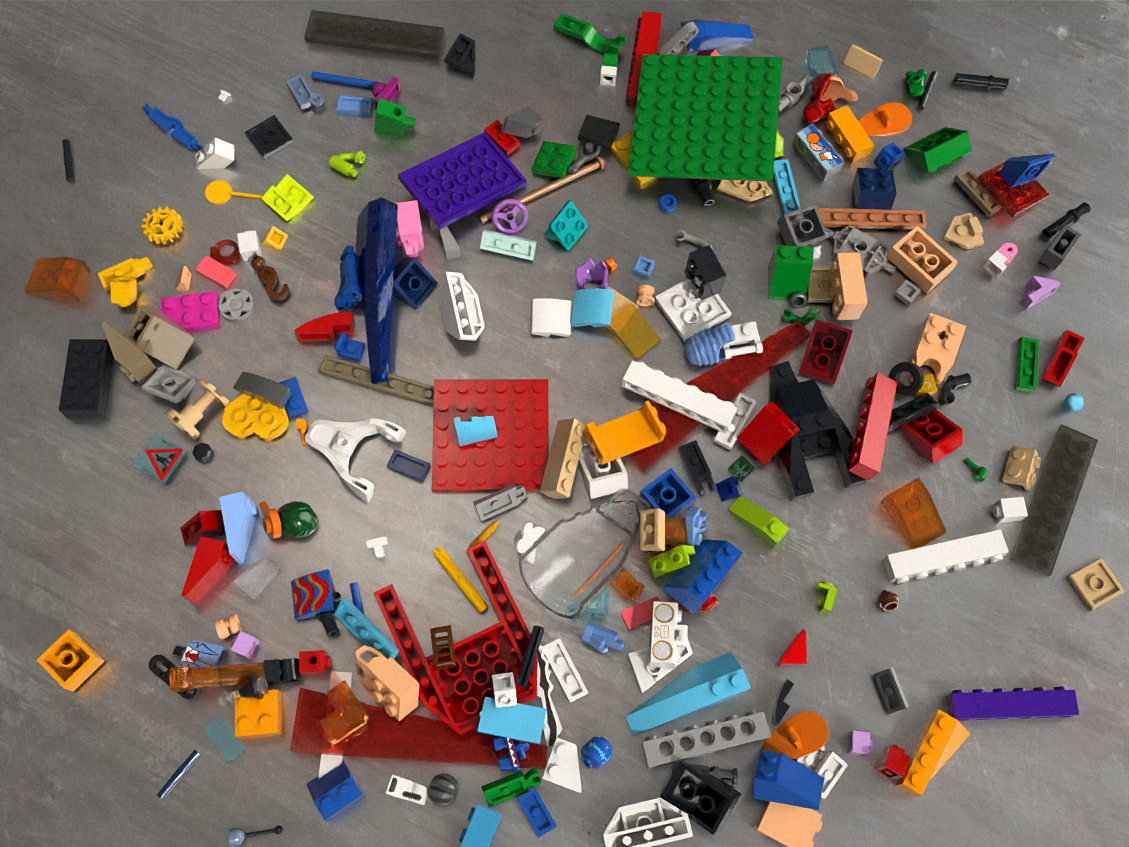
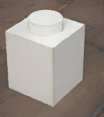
[237,231,262,261]
[993,497,1028,523]

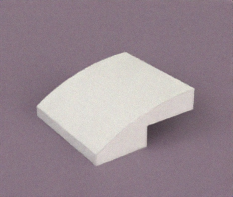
[531,298,571,337]
[795,746,848,799]

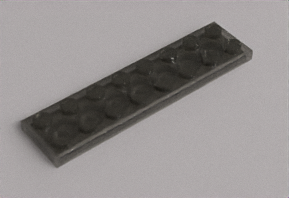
[304,10,445,60]
[1011,424,1098,577]

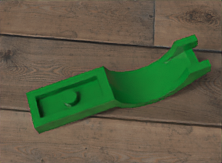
[553,14,627,53]

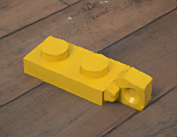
[98,256,153,291]

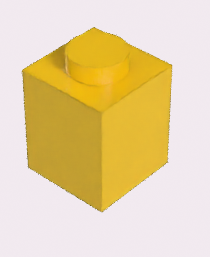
[110,277,137,307]

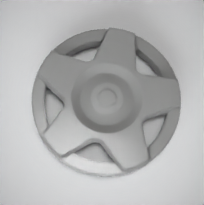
[218,289,254,322]

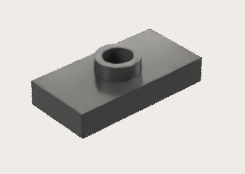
[873,667,909,714]

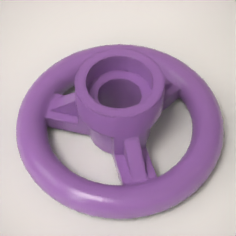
[492,199,528,234]

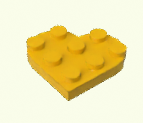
[222,393,289,441]

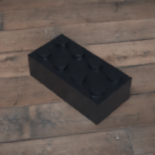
[59,339,114,419]

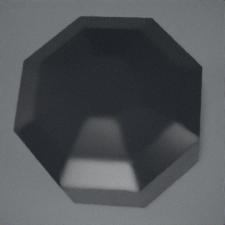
[192,443,213,463]

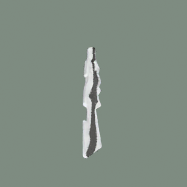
[530,633,563,747]

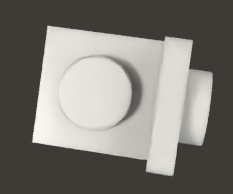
[492,672,517,708]

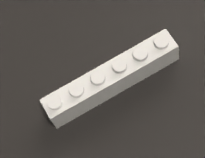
[622,360,737,434]
[883,529,1009,584]

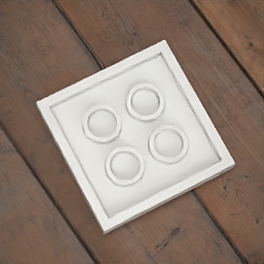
[655,279,732,343]

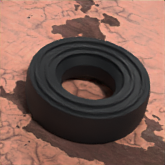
[889,362,924,396]

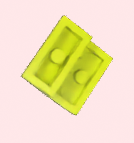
[261,174,314,221]

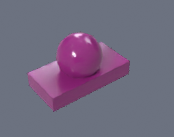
[372,76,401,110]

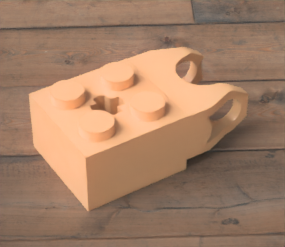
[911,313,966,385]
[356,646,419,721]

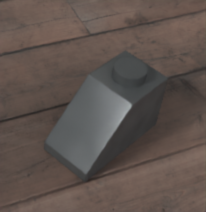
[501,107,543,138]

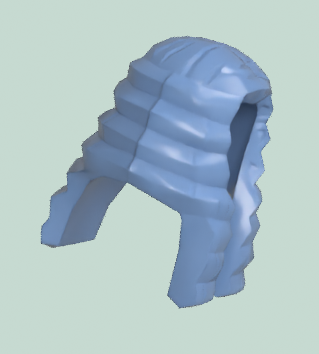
[684,323,736,366]

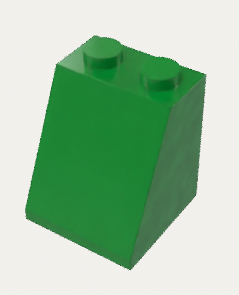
[768,245,813,300]

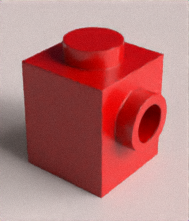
[299,650,331,676]

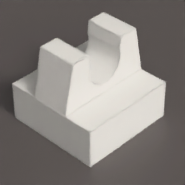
[366,536,389,558]

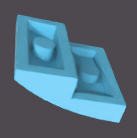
[571,289,614,328]

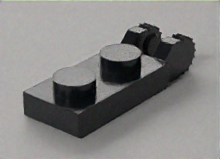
[678,440,716,496]

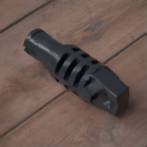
[693,179,715,206]

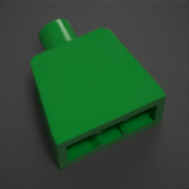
[374,98,416,135]

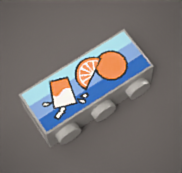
[793,124,844,181]

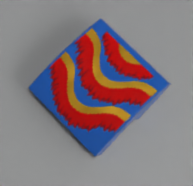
[291,569,334,620]

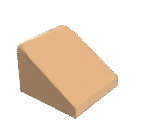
[175,266,192,291]

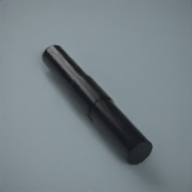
[917,71,938,110]
[62,139,74,182]

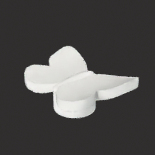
[514,522,545,564]

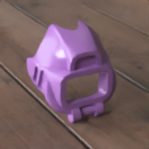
[575,258,608,290]

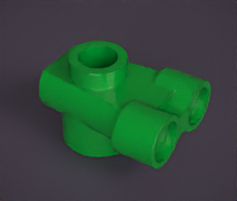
[905,69,927,96]

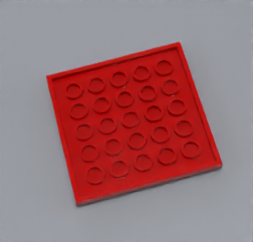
[431,379,549,492]

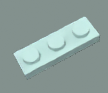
[480,229,537,260]

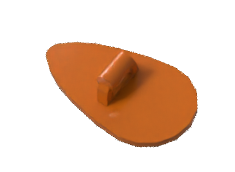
[858,102,912,136]
[759,711,828,760]

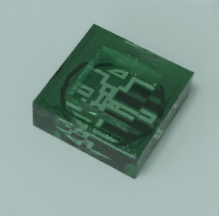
[728,455,756,483]

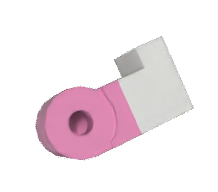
[983,243,1018,279]

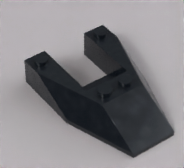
[776,379,868,501]

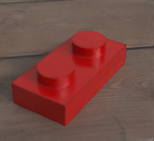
[484,120,520,156]

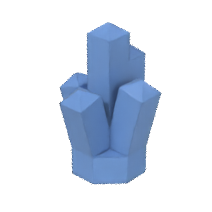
[582,621,624,653]

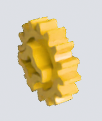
[141,206,183,245]

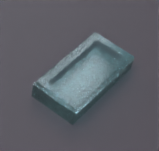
[204,716,246,763]

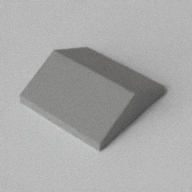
[142,364,197,403]

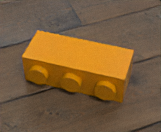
[826,105,874,163]

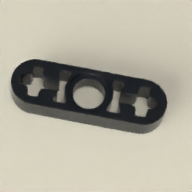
[149,655,201,700]

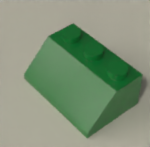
[903,127,972,173]

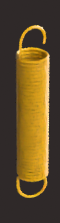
[466,518,502,555]

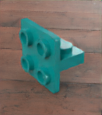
[544,200,588,251]

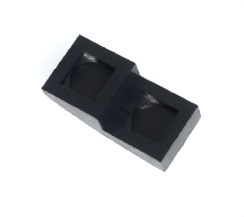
[772,679,794,726]

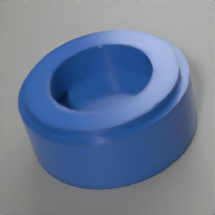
[658,194,677,213]

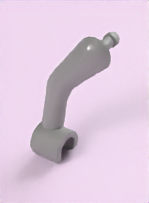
[676,229,713,249]

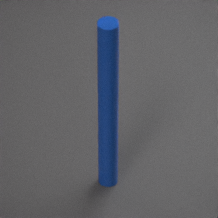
[311,71,379,88]

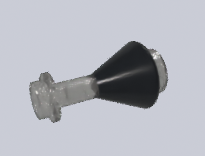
[218,675,268,707]

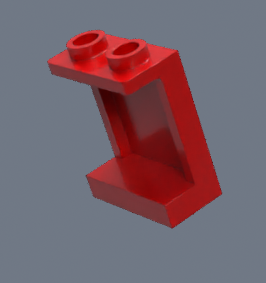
[737,402,800,465]

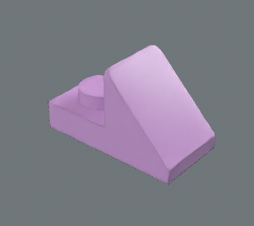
[1022,276,1061,309]

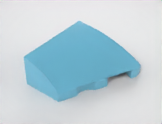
[453,416,498,446]

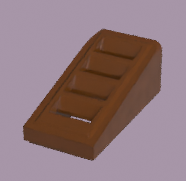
[430,625,457,670]

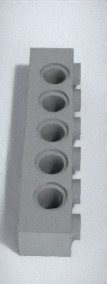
[641,710,771,769]

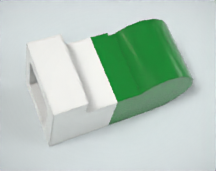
[600,52,618,86]

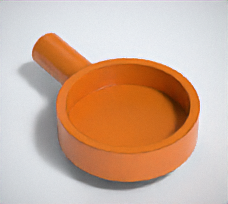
[259,501,282,539]

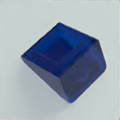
[715,476,743,502]

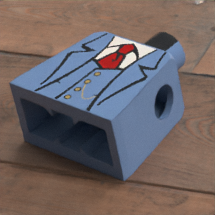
[173,640,228,687]

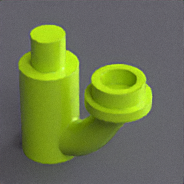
[328,150,366,177]

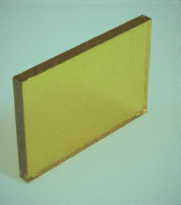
[609,303,661,360]

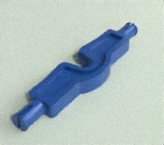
[142,104,204,152]

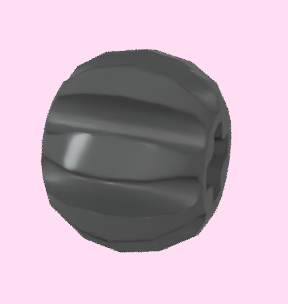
[428,773,459,807]

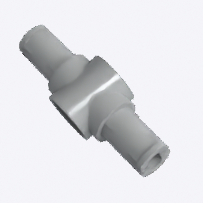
[778,74,814,114]

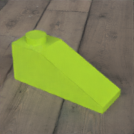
[728,496,789,549]

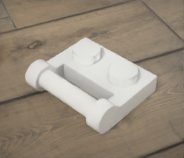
[722,321,763,359]

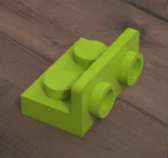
[649,545,696,578]

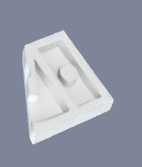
[542,738,582,793]

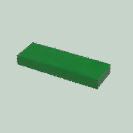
[1015,337,1039,393]

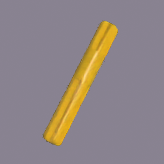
[433,547,488,613]

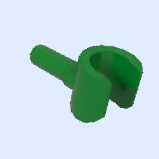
[964,457,988,482]

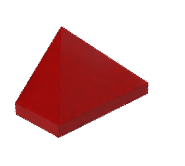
[776,629,807,667]

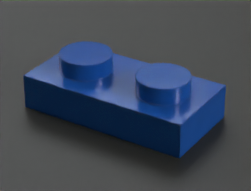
[279,377,309,418]
[517,788,557,838]

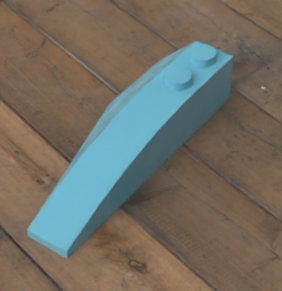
[625,652,751,736]

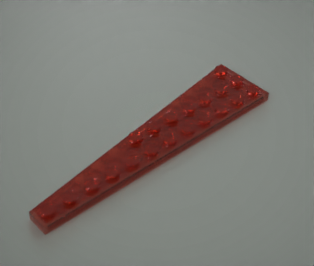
[628,321,811,472]
[290,688,547,769]

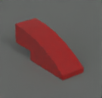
[295,311,355,341]
[1042,330,1085,387]

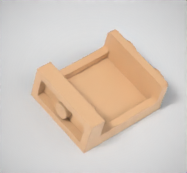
[754,801,823,847]

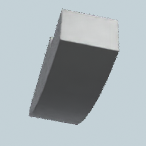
[233,372,292,409]

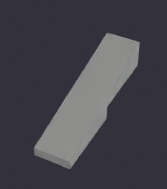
[427,215,461,260]

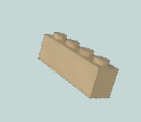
[540,418,586,499]

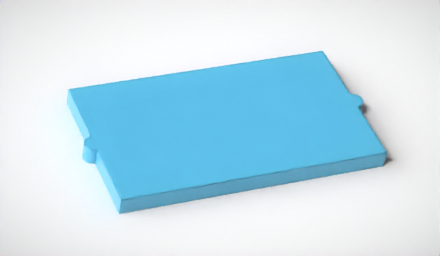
[478,697,546,744]

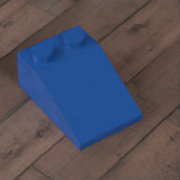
[753,750,824,810]

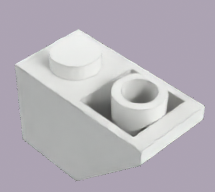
[195,138,234,170]

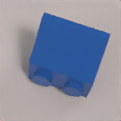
[306,760,365,821]

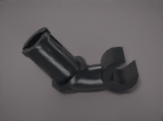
[938,373,971,405]
[318,592,341,637]

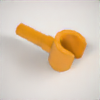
[295,418,308,446]

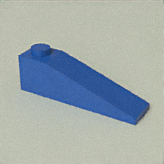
[681,19,754,51]

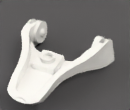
[305,418,407,504]

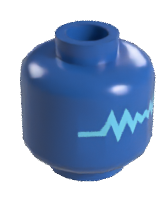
[581,737,612,769]

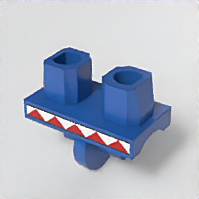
[493,736,530,773]

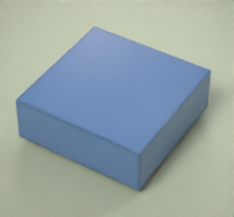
[632,255,656,279]

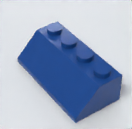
[663,539,743,614]

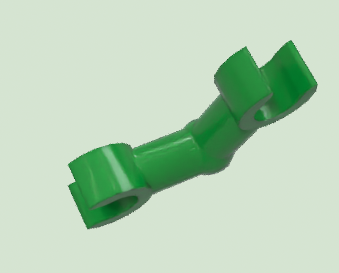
[781,305,820,326]

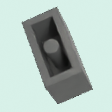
[1039,225,1081,270]

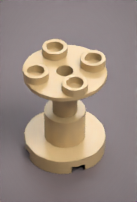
[165,378,229,440]

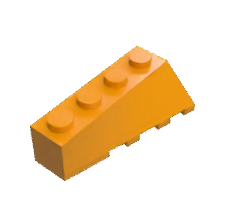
[896,710,970,797]

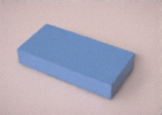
[336,95,374,116]

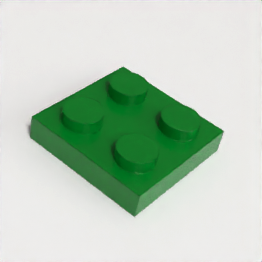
[531,141,577,179]

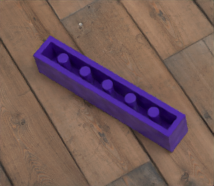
[945,686,1079,721]

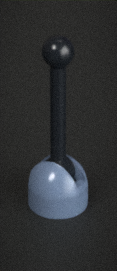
[229,825,283,847]

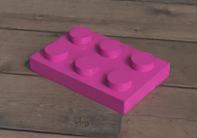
[160,291,220,331]

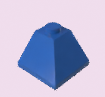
[999,154,1056,188]

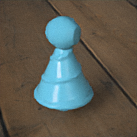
[1064,393,1084,412]

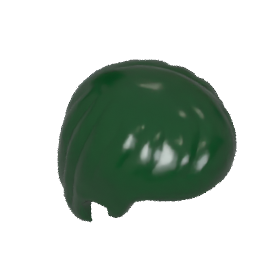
[277,501,318,539]

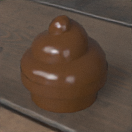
[878,590,899,611]

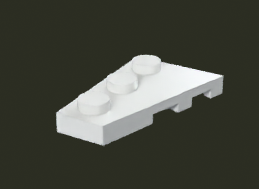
[628,636,693,694]

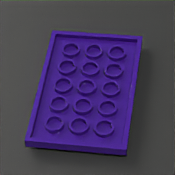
[398,132,527,230]

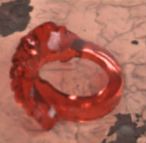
[210,239,240,265]

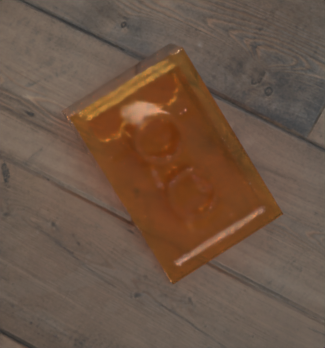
[25,257,91,303]
[880,477,947,549]

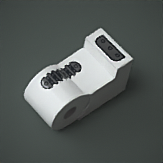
[386,774,429,805]

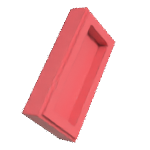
[195,255,237,289]
[620,596,660,631]

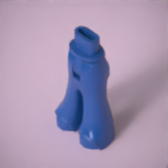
[334,245,362,309]

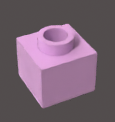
[231,631,260,660]
[847,730,873,756]

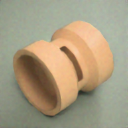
[215,614,242,640]

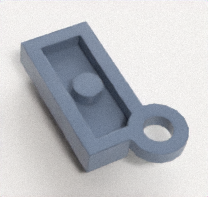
[286,74,324,110]

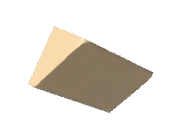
[844,45,883,78]
[640,508,665,551]

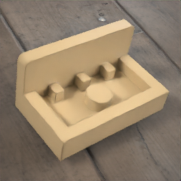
[1002,446,1041,491]

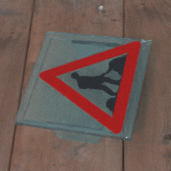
[132,433,187,483]

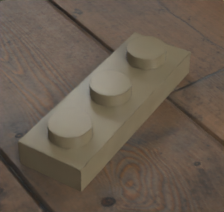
[954,167,1004,217]

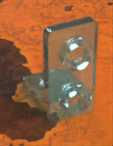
[567,589,609,620]

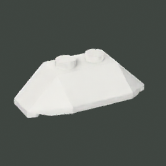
[439,272,485,341]
[603,798,693,847]

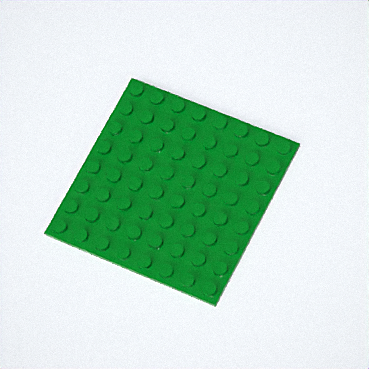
[628,54,783,182]

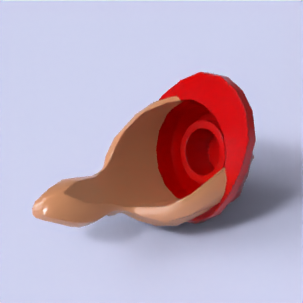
[812,73,858,102]

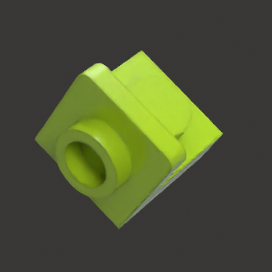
[814,581,838,615]

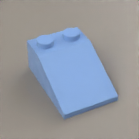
[219,491,257,564]

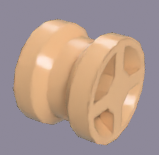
[636,285,655,306]

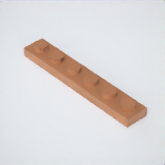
[818,208,927,230]

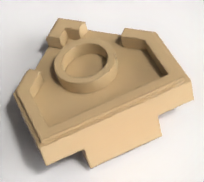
[943,213,985,250]

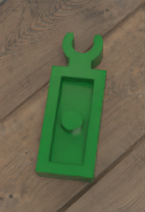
[481,768,542,807]

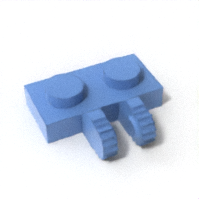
[685,507,707,549]

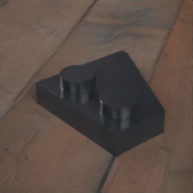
[444,33,475,77]
[768,361,799,405]

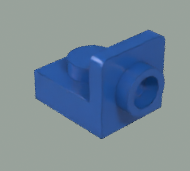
[874,143,906,170]
[334,333,366,362]

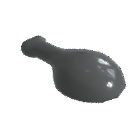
[567,142,601,175]

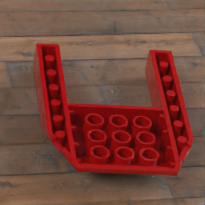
[374,541,538,735]

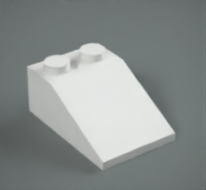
[578,440,628,499]

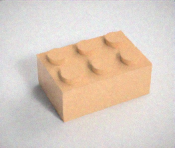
[887,226,958,293]
[828,252,868,320]

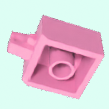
[393,200,425,257]

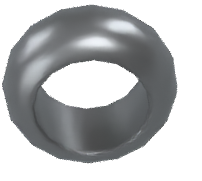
[790,291,807,307]

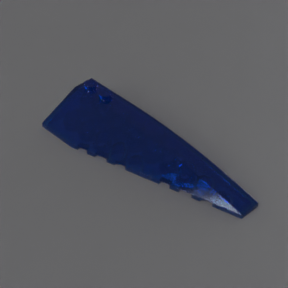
[355,197,398,385]

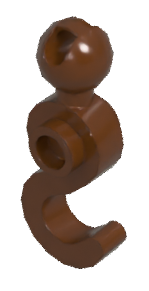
[251,256,289,301]

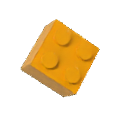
[37,629,105,692]
[235,689,283,739]

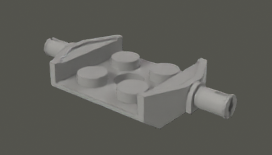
[826,225,896,277]

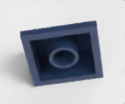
[381,257,438,310]

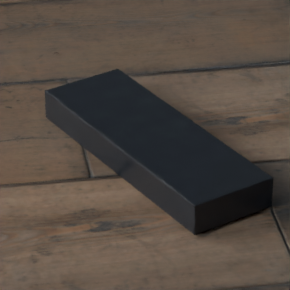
[888,393,939,432]

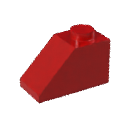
[180,510,225,546]
[873,745,909,780]

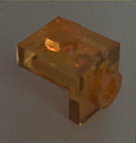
[609,568,645,601]

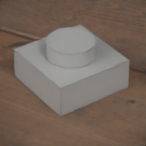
[894,279,921,305]

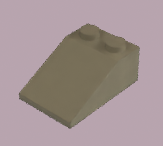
[101,321,157,385]

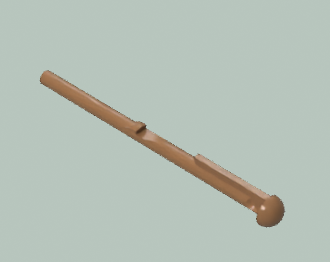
[479,157,605,224]

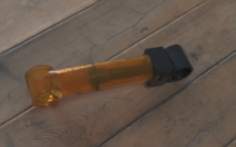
[170,658,301,692]

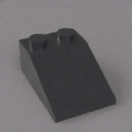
[660,760,741,835]

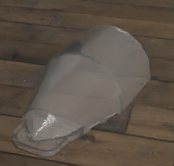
[518,489,651,619]

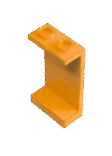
[584,400,666,465]

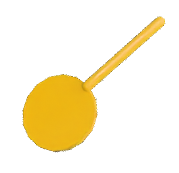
[205,180,264,204]

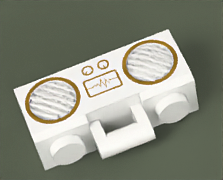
[650,601,688,669]

